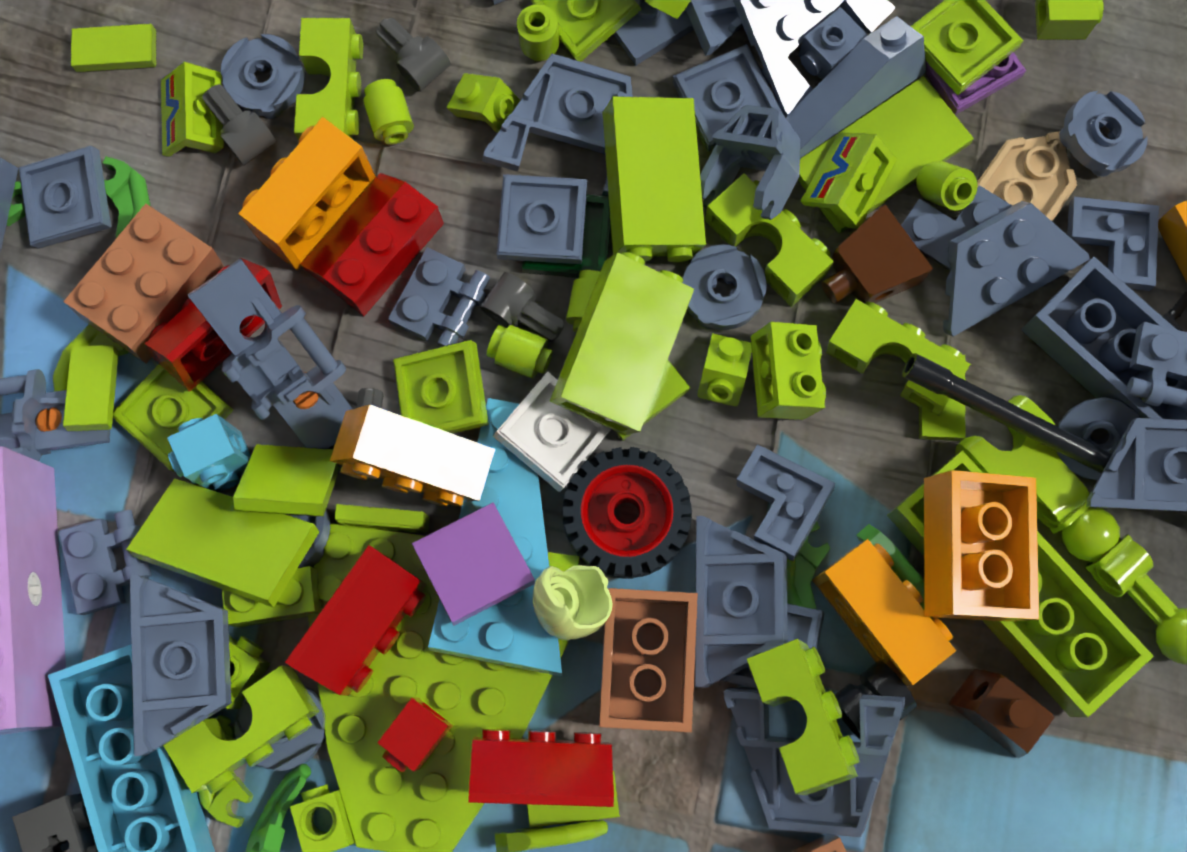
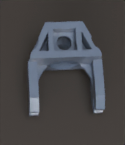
[700,105,800,220]

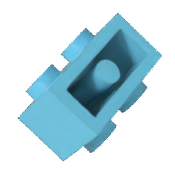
[167,414,251,492]

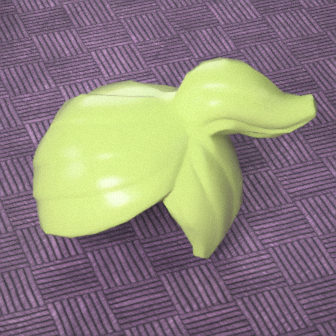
[533,565,613,640]

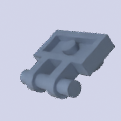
[388,247,490,347]
[1126,322,1187,414]
[58,510,152,615]

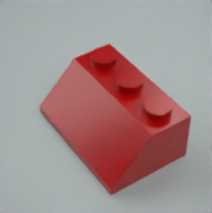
[300,173,444,316]
[145,258,282,392]
[285,545,427,696]
[468,729,614,807]

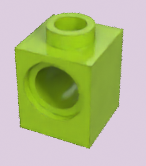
[290,784,355,852]

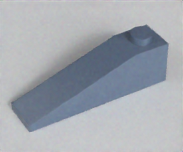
[786,16,926,158]

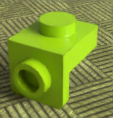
[446,73,520,133]
[697,333,752,406]

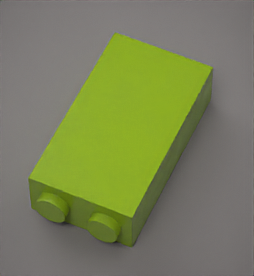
[602,96,706,262]
[550,252,694,435]

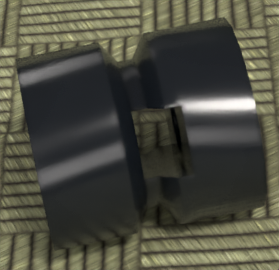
[835,660,917,740]

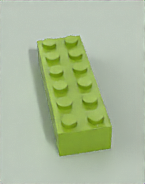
[887,450,1154,718]

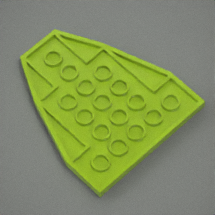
[308,523,580,852]

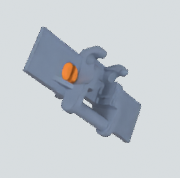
[188,258,353,449]
[0,369,110,461]

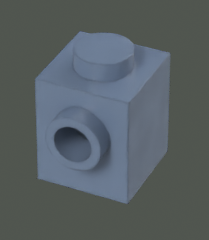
[798,7,868,80]

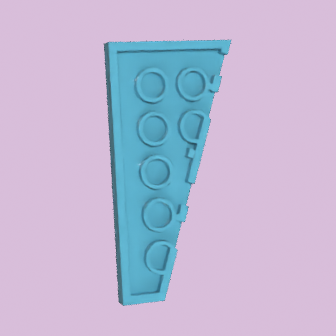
[428,398,563,677]

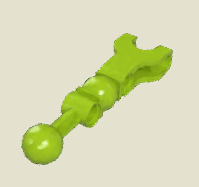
[955,395,1187,665]

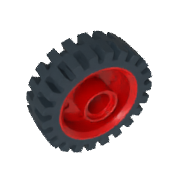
[562,447,692,579]

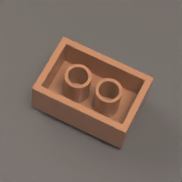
[63,203,224,364]
[599,588,698,733]

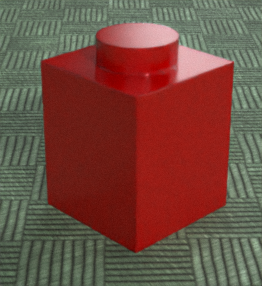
[377,697,453,772]

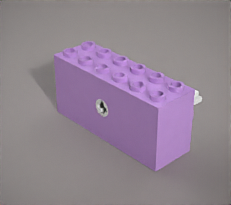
[0,446,66,735]

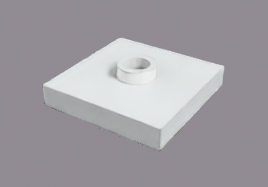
[493,372,611,492]

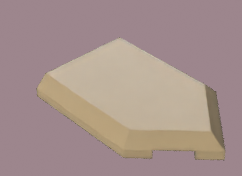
[977,131,1077,221]

